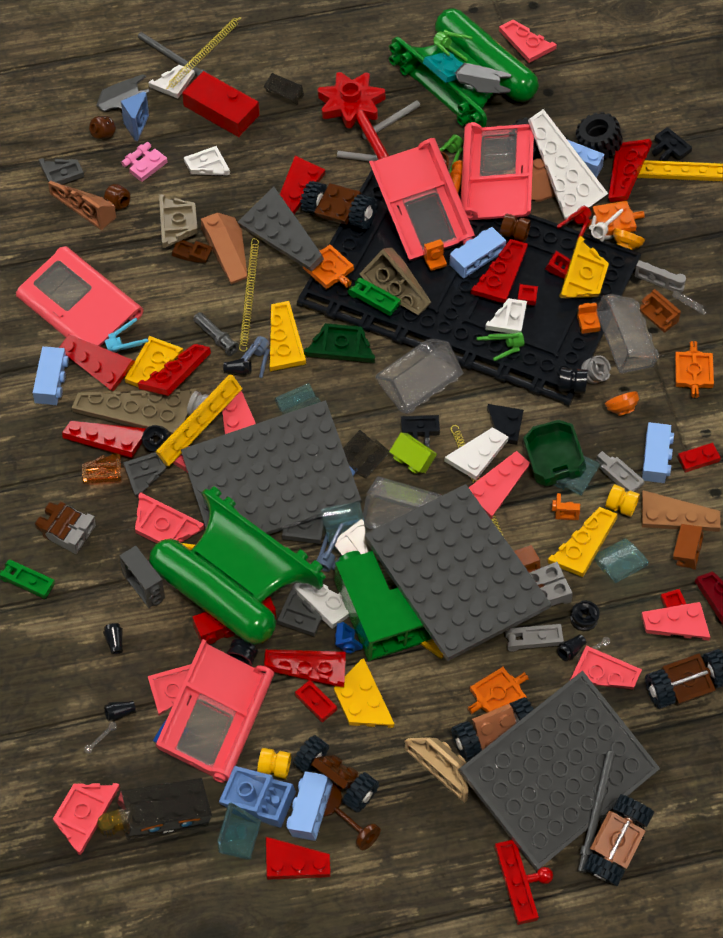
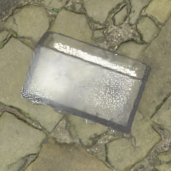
[597,294,659,374]
[376,339,464,414]
[362,476,443,530]

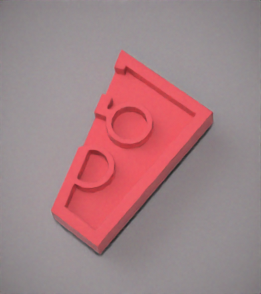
[499,20,557,63]
[641,602,710,641]
[570,645,642,690]
[148,664,191,716]

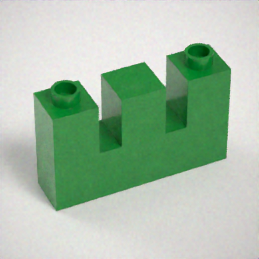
[334,551,432,661]

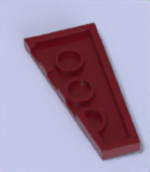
[695,571,723,624]

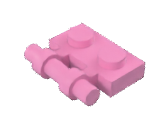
[121,142,167,182]

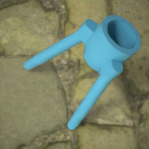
[105,318,149,352]

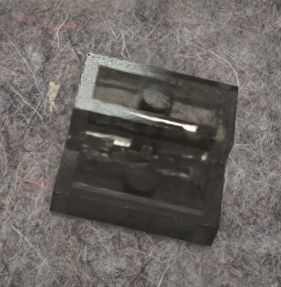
[343,430,390,478]

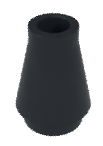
[223,358,252,376]
[103,623,123,654]
[557,634,586,661]
[104,701,136,722]

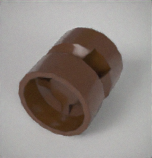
[500,213,531,242]

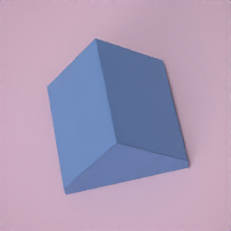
[121,92,149,141]

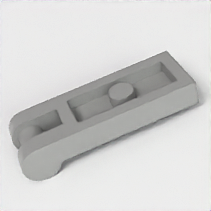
[635,260,686,293]
[505,624,564,651]

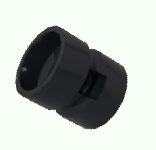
[559,367,588,394]

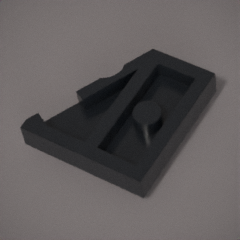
[487,404,524,445]

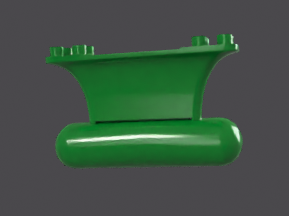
[389,8,539,128]
[149,486,326,645]

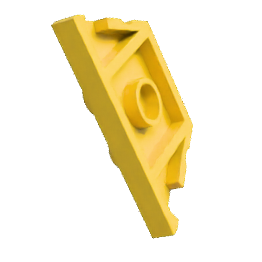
[559,236,609,298]
[334,658,394,728]

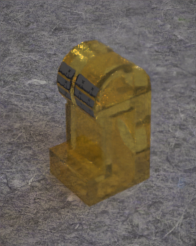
[97,805,139,837]

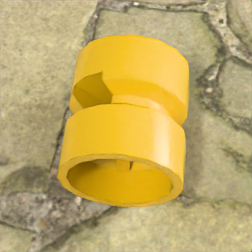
[605,484,640,517]
[257,748,291,779]

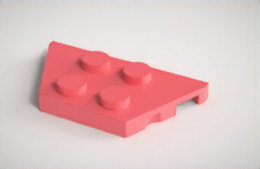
[135,492,205,543]
[53,783,120,855]

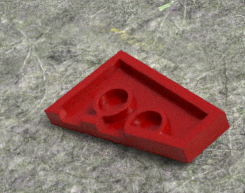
[266,837,331,880]

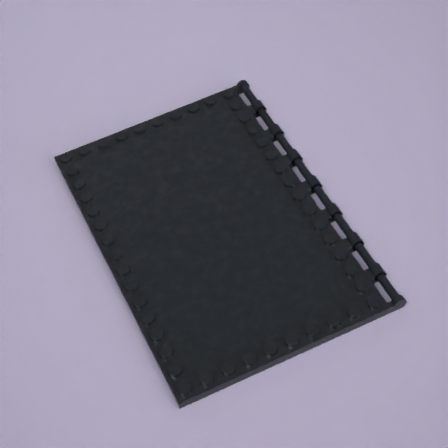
[296,170,642,407]

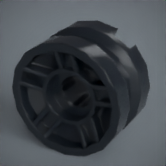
[142,425,171,452]
[570,600,600,632]
[227,639,258,666]

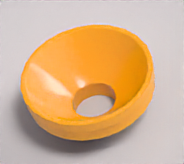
[613,228,645,250]

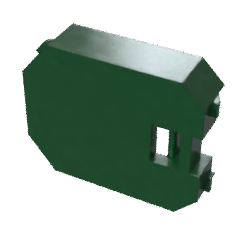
[523,420,586,486]

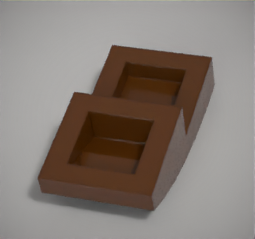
[171,240,213,263]

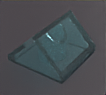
[217,803,261,859]

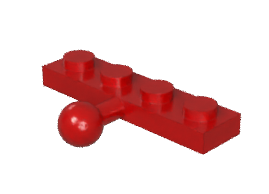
[494,840,553,925]

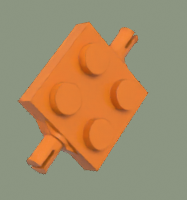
[587,201,645,235]
[303,245,354,289]
[675,341,714,398]
[467,667,529,714]

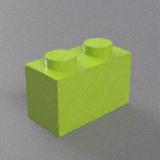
[389,432,437,474]

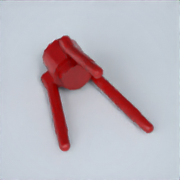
[557,205,591,238]

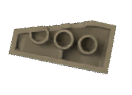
[360,248,432,315]

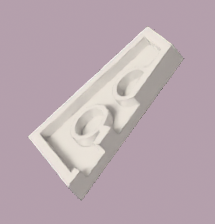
[444,427,508,480]
[292,583,349,629]

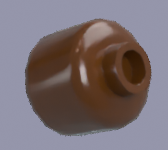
[89,116,116,139]
[104,184,131,210]

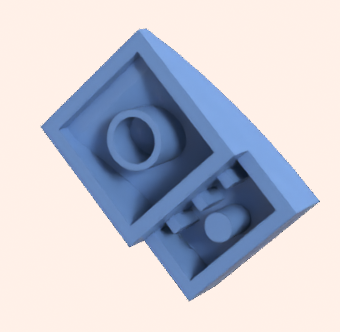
[219,766,296,828]

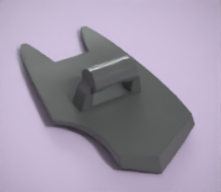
[455,63,511,93]
[96,74,150,112]

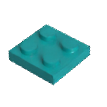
[423,52,464,83]

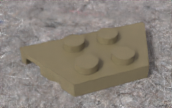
[159,194,198,248]

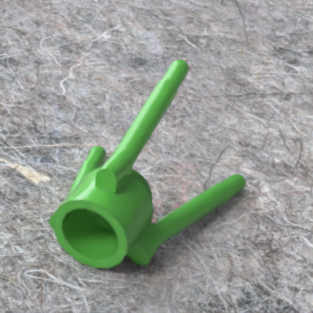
[434,30,473,62]
[440,135,463,173]
[477,332,524,361]

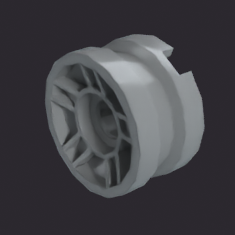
[582,355,611,384]
[187,391,209,416]

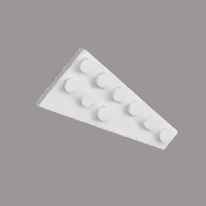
[528,109,608,224]

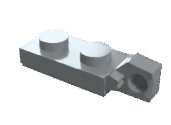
[596,451,645,492]

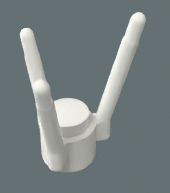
[589,209,623,241]

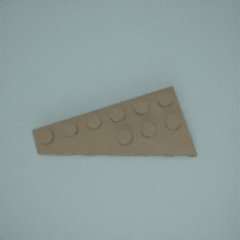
[72,388,197,435]

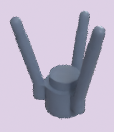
[241,336,270,378]
[316,523,344,572]

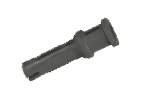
[193,312,240,356]

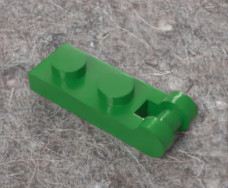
[348,278,401,316]
[0,560,55,599]

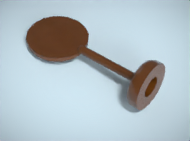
[323,784,381,851]

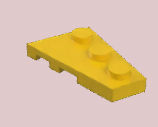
[125,336,183,387]

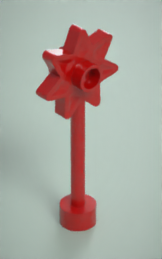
[318,72,389,160]

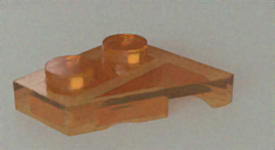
[82,453,121,484]

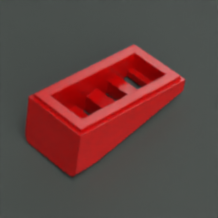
[545,251,571,279]

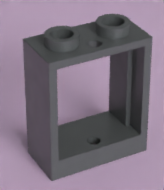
[119,546,165,608]

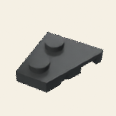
[123,452,166,498]

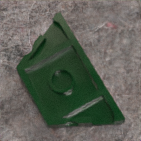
[304,323,375,363]

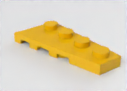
[270,301,306,371]
[548,507,617,577]

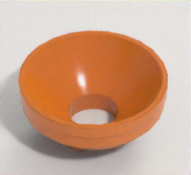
[605,391,639,416]

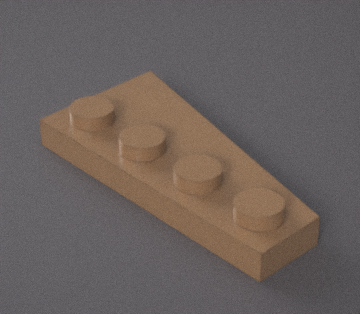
[642,490,721,532]

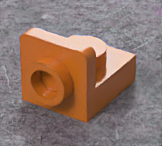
[424,239,447,271]
[577,303,601,334]
[552,493,580,520]

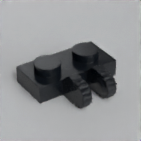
[652,127,692,161]
[401,415,440,448]

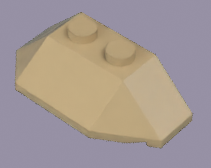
[405,737,468,803]

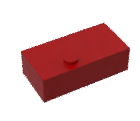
[182,71,260,137]

